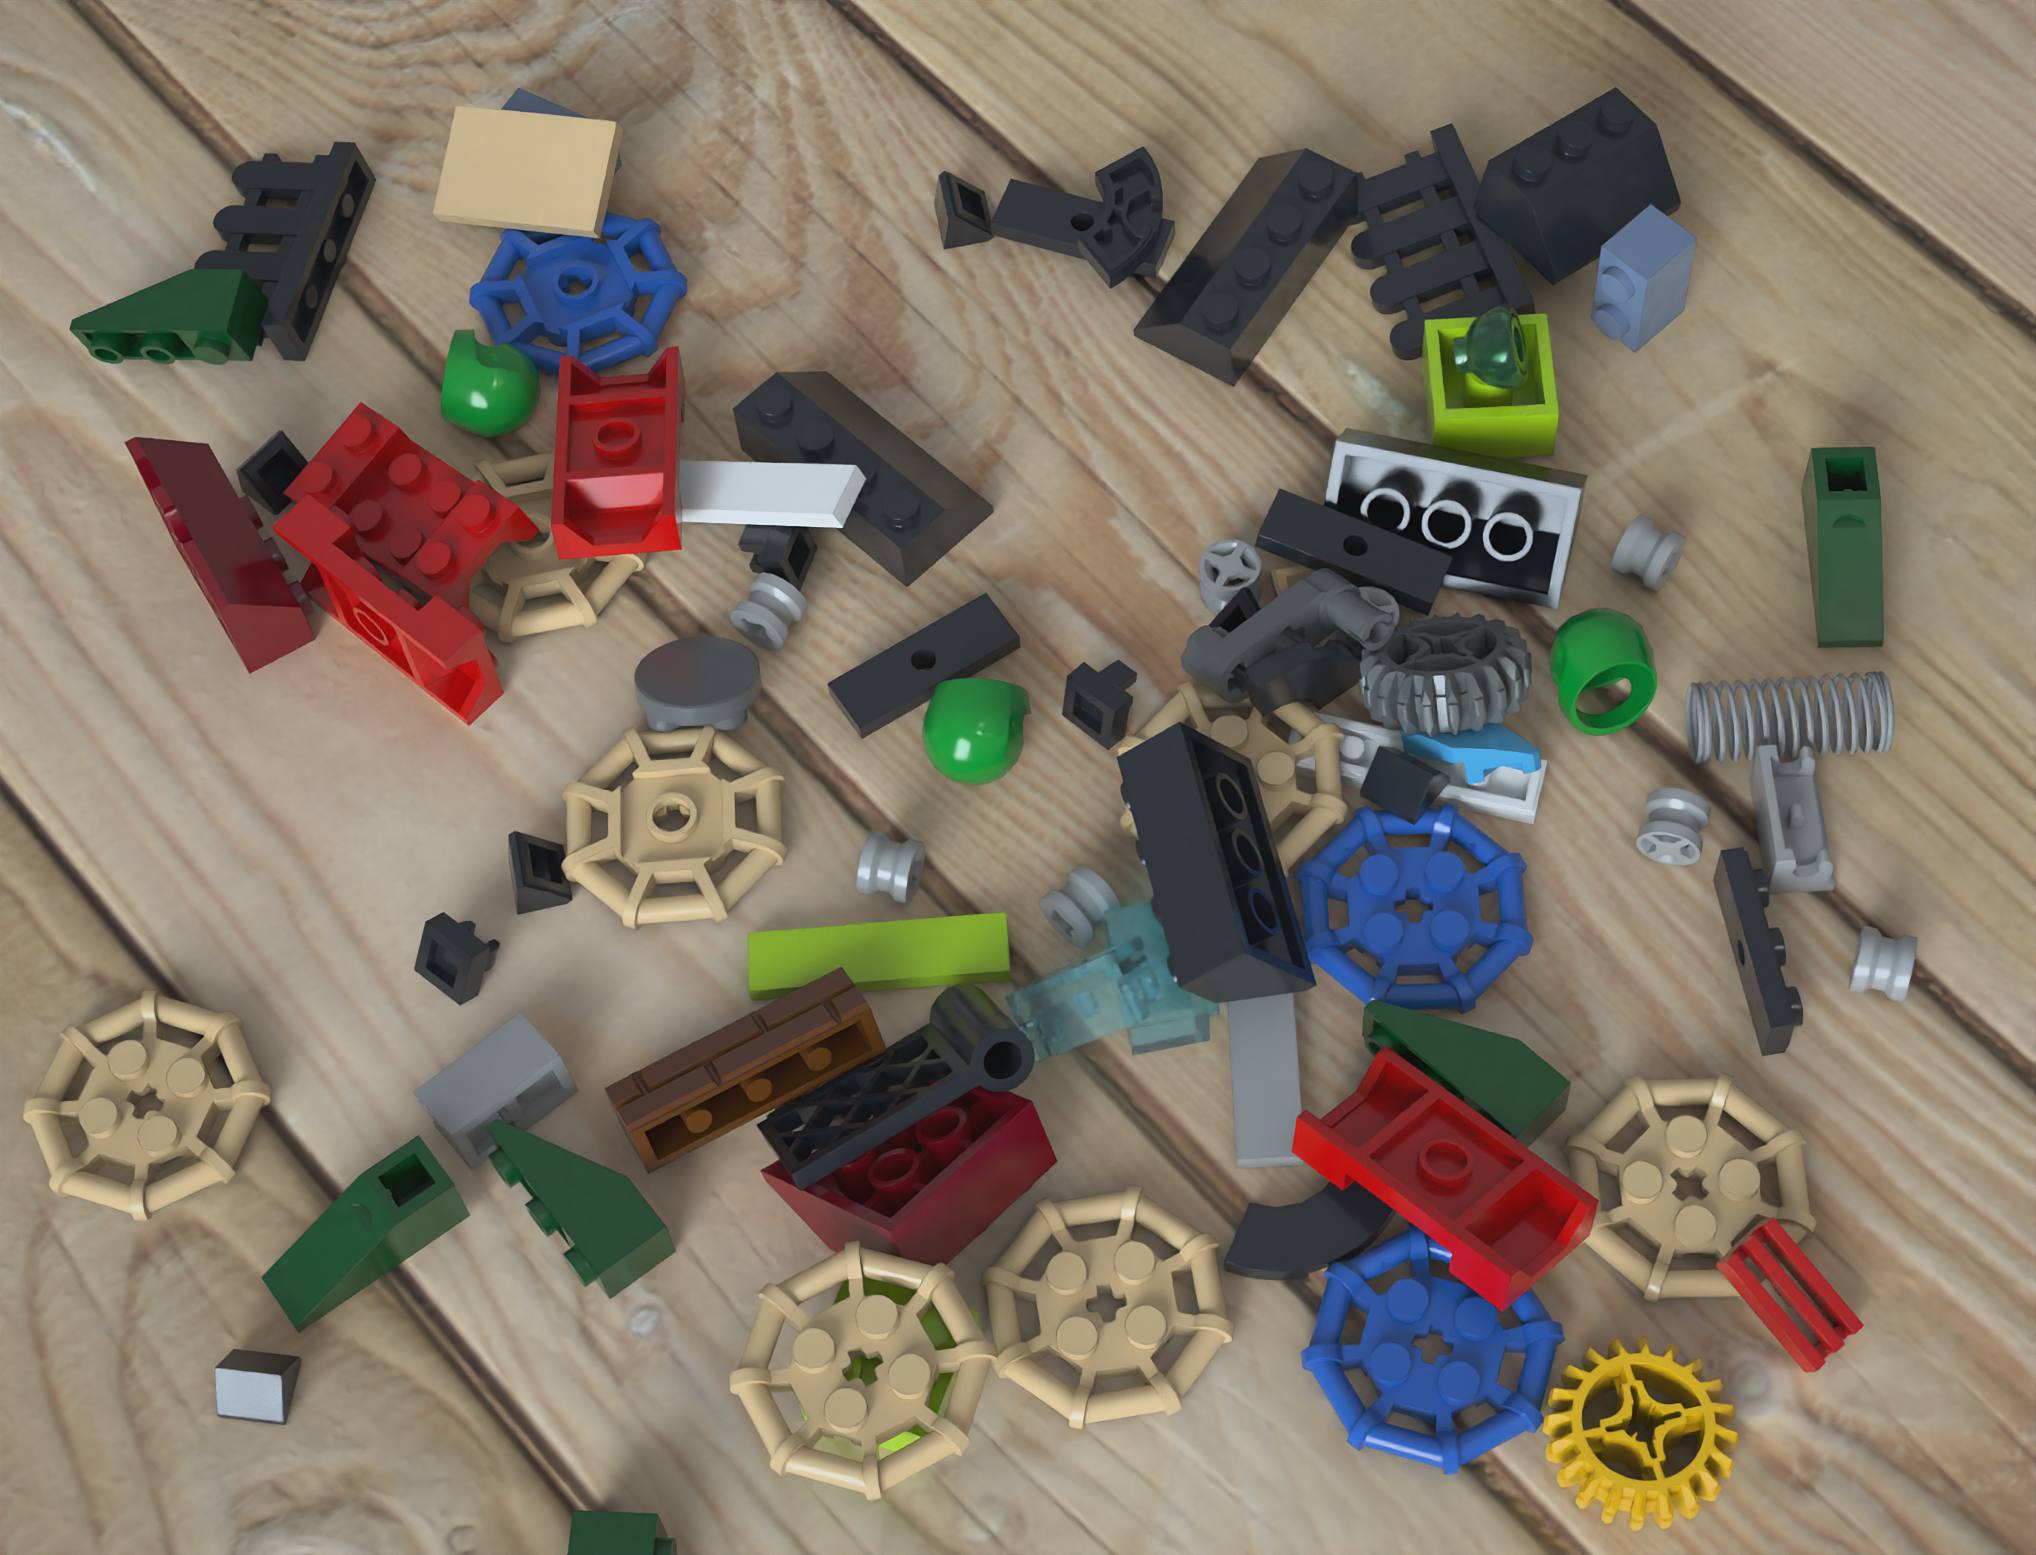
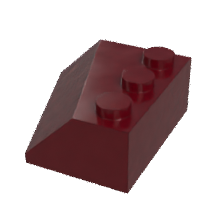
[124,437,315,674]
[760,1080,1058,1266]

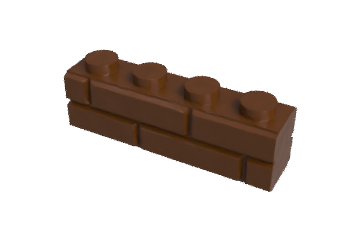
[604,967,886,1174]

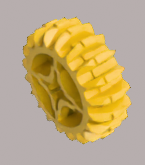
[1542,1336,1739,1531]

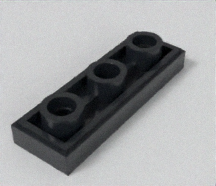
[990,179,1175,278]
[1255,488,1453,616]
[827,593,1021,739]
[1713,847,1803,1056]

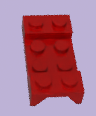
[551,346,685,560]
[283,402,540,610]
[272,494,504,726]
[1291,1046,1599,1312]

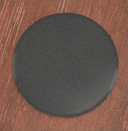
[634,636,761,732]

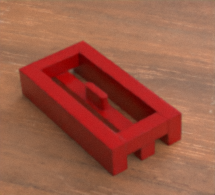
[1715,1217,1864,1373]

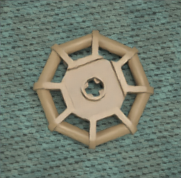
[469,448,647,643]
[1118,681,1348,878]
[561,724,788,930]
[23,989,271,1221]
[1563,1072,1817,1304]
[979,1184,1235,1430]
[729,1241,998,1500]

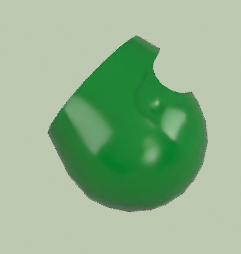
[441,329,541,438]
[1549,607,1657,736]
[921,678,1031,785]

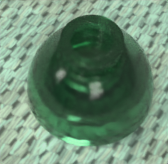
[1453,302,1528,389]

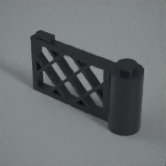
[756,984,1035,1191]

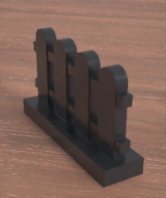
[1350,123,1536,360]
[194,142,376,361]

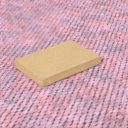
[432,105,623,238]

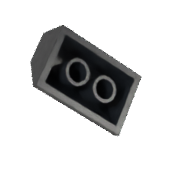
[1472,87,1681,285]

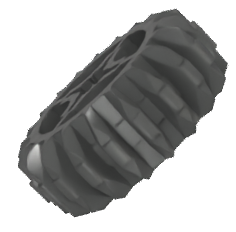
[1358,612,1532,738]

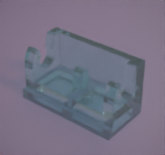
[1005,935,1162,1063]

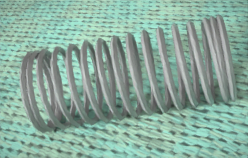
[1686,671,1895,764]

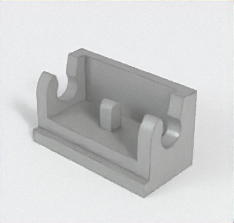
[1749,744,1835,894]
[414,1012,578,1171]

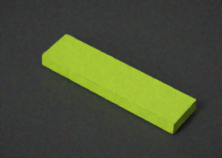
[747,912,1011,1001]

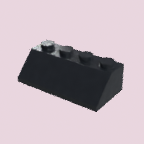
[1133,148,1359,387]
[733,371,994,587]
[1324,428,1588,609]
[1117,722,1317,1003]

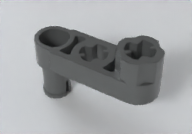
[1181,568,1395,703]

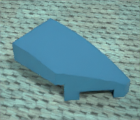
[1400,723,1542,784]

